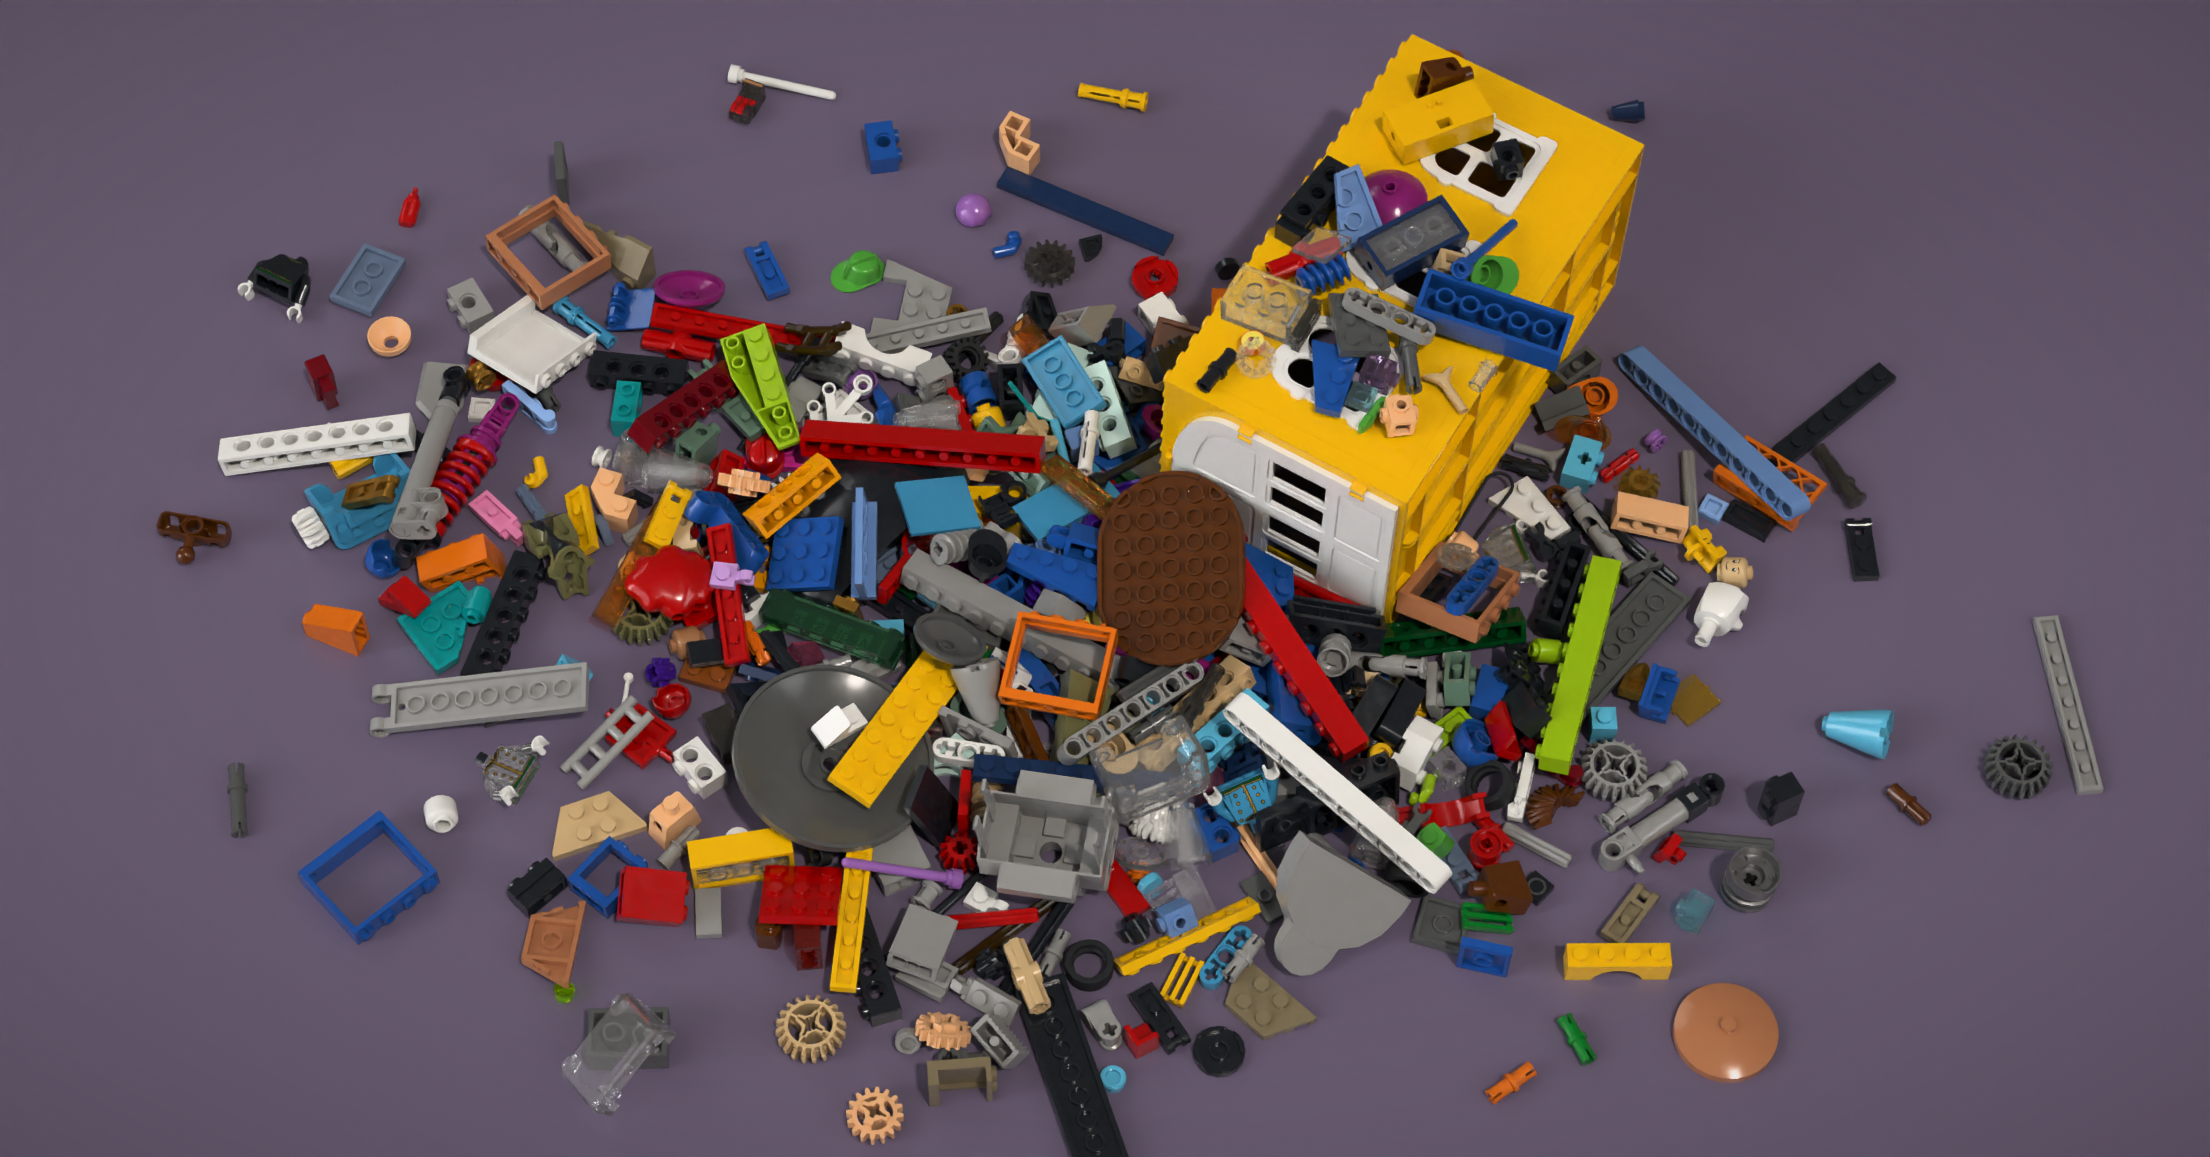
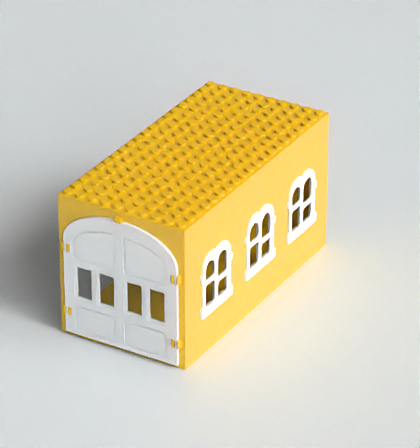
[1159,34,1645,623]

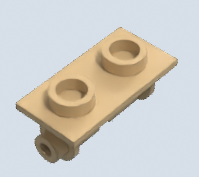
[1118,356,1165,391]

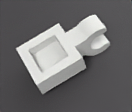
[963,882,1009,912]

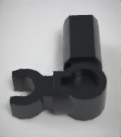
[1087,318,1126,364]
[1524,522,1581,562]

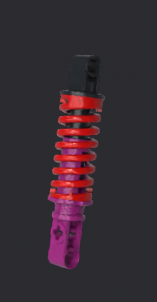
[392,393,520,569]

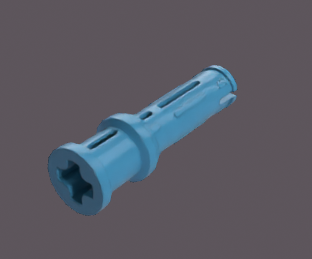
[552,296,617,349]

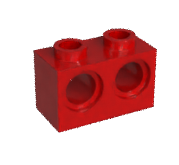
[703,449,745,502]

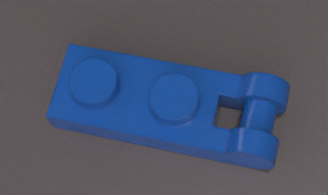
[744,241,790,300]

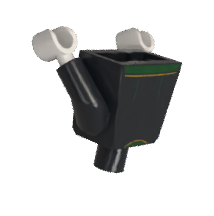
[238,254,311,324]

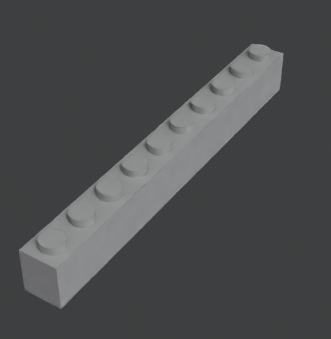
[900,548,1123,696]

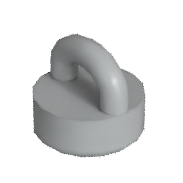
[895,1027,921,1054]

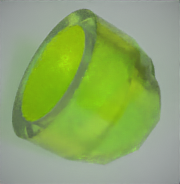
[554,982,575,1004]

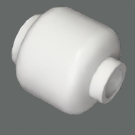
[424,795,458,833]

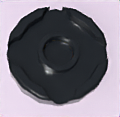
[1193,1026,1245,1078]

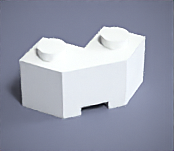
[1391,715,1444,792]

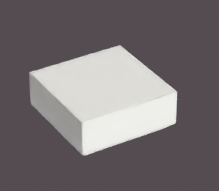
[468,397,496,423]

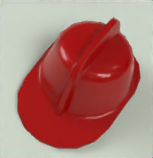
[745,432,785,479]

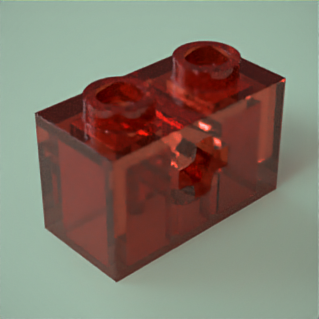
[793,924,823,971]

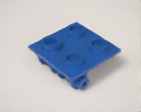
[605,282,656,331]

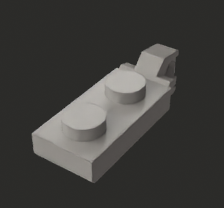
[949,975,1022,1027]

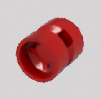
[1467,829,1503,873]

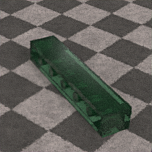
[759,588,907,671]

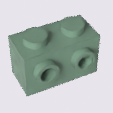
[1443,652,1477,707]

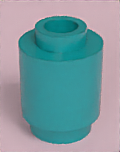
[461,586,492,624]

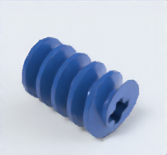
[1295,254,1351,300]

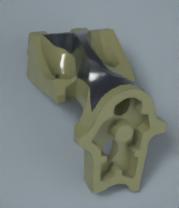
[522,512,595,599]

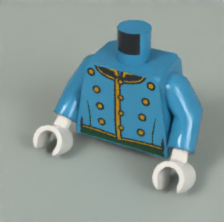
[1203,762,1280,834]

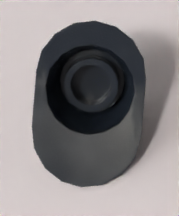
[968,529,1007,583]

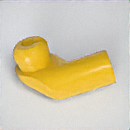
[524,456,548,489]

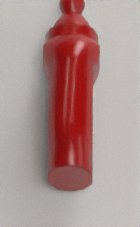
[398,187,421,228]

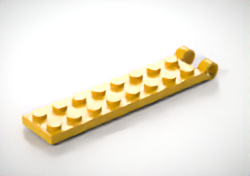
[827,645,988,809]

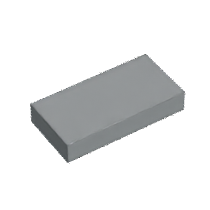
[695,887,723,939]

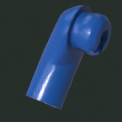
[992,231,1022,259]

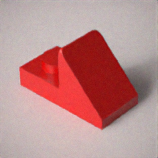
[378,576,431,618]

